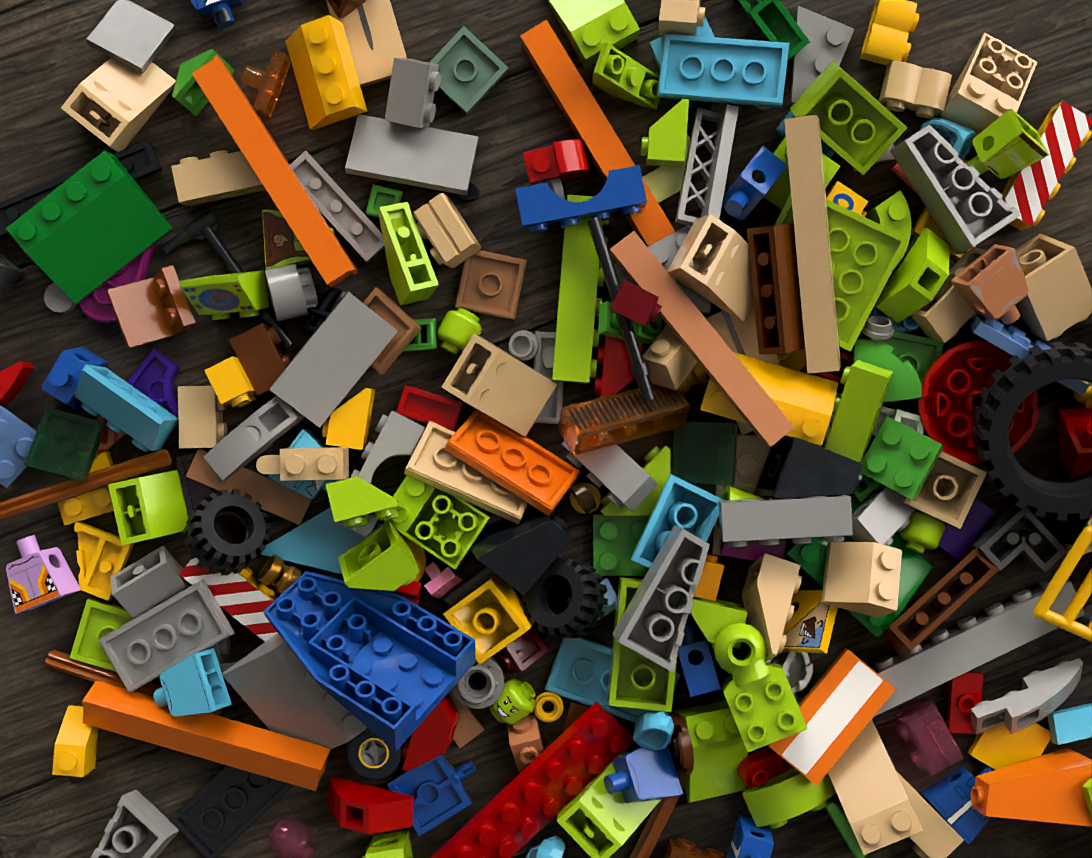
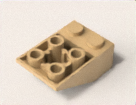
[940,33,1037,136]
[61,58,176,152]
[667,214,754,322]
[442,334,558,437]
[742,553,802,662]

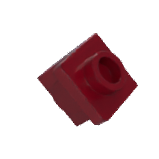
[496,626,549,673]

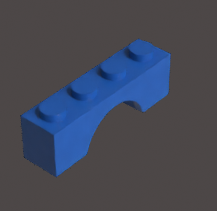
[515,165,647,234]

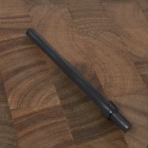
[587,217,655,402]

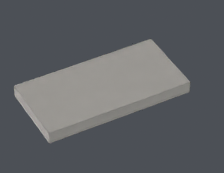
[345,114,478,196]
[270,291,398,428]
[98,579,235,693]

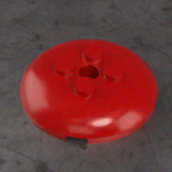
[918,341,1040,464]

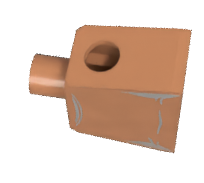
[950,244,1029,324]

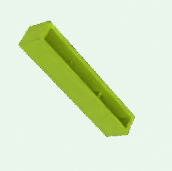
[552,195,609,384]

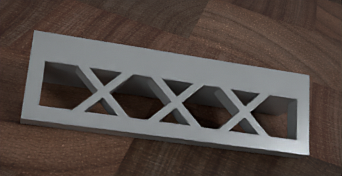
[675,104,739,226]

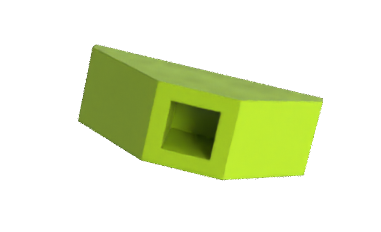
[592,43,660,110]
[874,228,950,323]
[600,445,671,516]

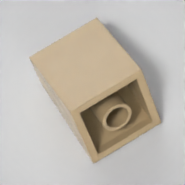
[1015,233,1092,341]

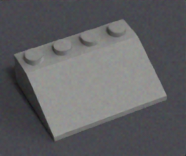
[222,633,368,750]

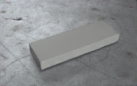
[534,331,564,424]

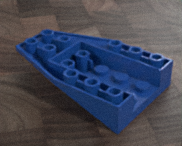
[264,571,475,752]

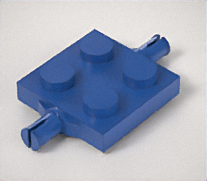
[387,754,477,836]

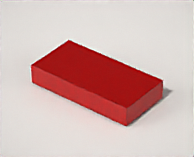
[396,385,463,432]

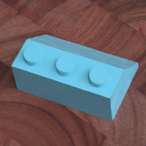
[74,365,179,452]
[630,474,725,569]

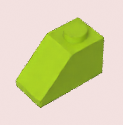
[641,99,689,168]

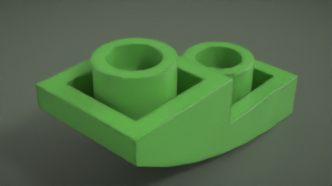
[598,301,662,344]

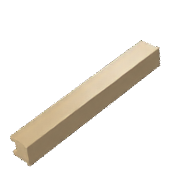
[784,115,841,374]

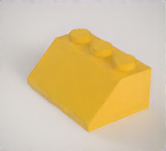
[286,15,368,131]

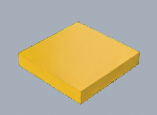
[967,723,1051,770]

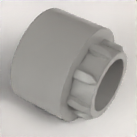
[264,263,318,322]
[452,655,505,709]

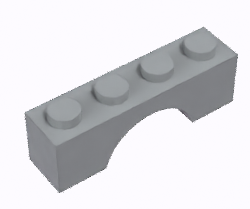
[340,411,425,537]

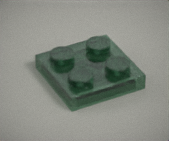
[24,407,107,483]
[672,421,738,486]

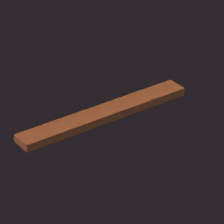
[609,231,795,448]

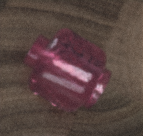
[269,818,315,858]

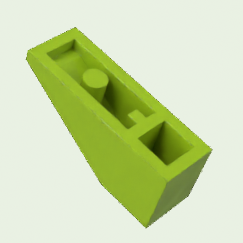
[378,202,439,306]

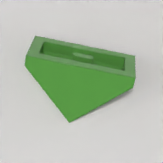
[172,49,235,116]

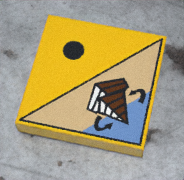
[782,590,838,654]

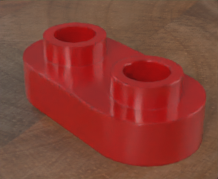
[737,746,792,787]

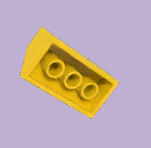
[700,351,838,446]

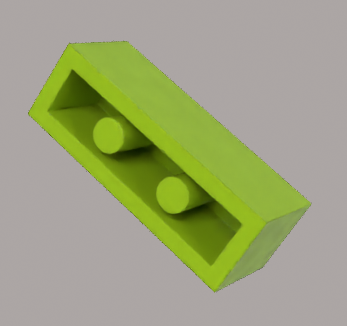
[824,360,893,463]

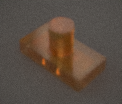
[241,49,291,118]

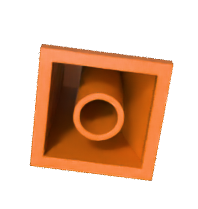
[970,748,1092,827]

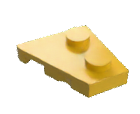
[57,451,114,526]

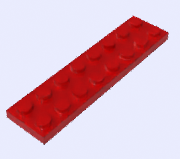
[430,701,634,858]

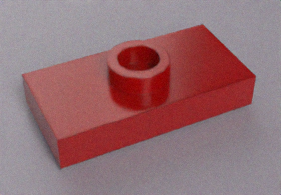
[946,671,983,735]

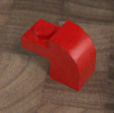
[523,139,590,185]

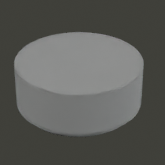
[44,283,77,313]

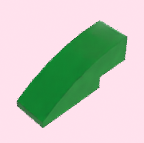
[735,0,810,60]

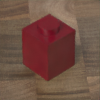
[610,280,662,326]

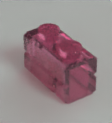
[896,698,963,775]

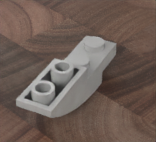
[203,396,306,482]
[970,658,1083,734]

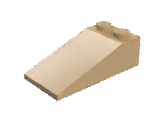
[828,719,924,855]

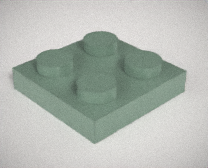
[429,26,509,115]

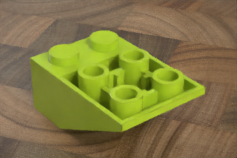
[384,475,490,570]
[556,750,661,858]

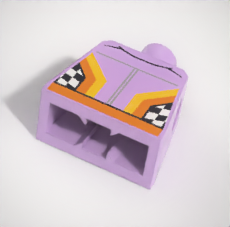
[6,535,81,614]

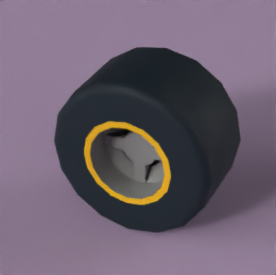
[347,728,404,780]

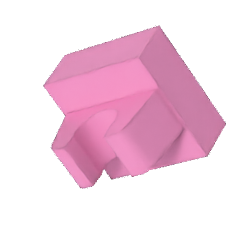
[424,561,463,599]

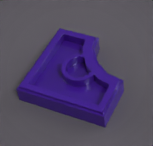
[127,348,180,418]

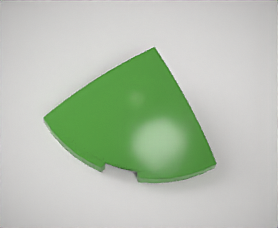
[854,338,923,402]

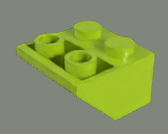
[108,470,189,545]
[325,476,405,529]

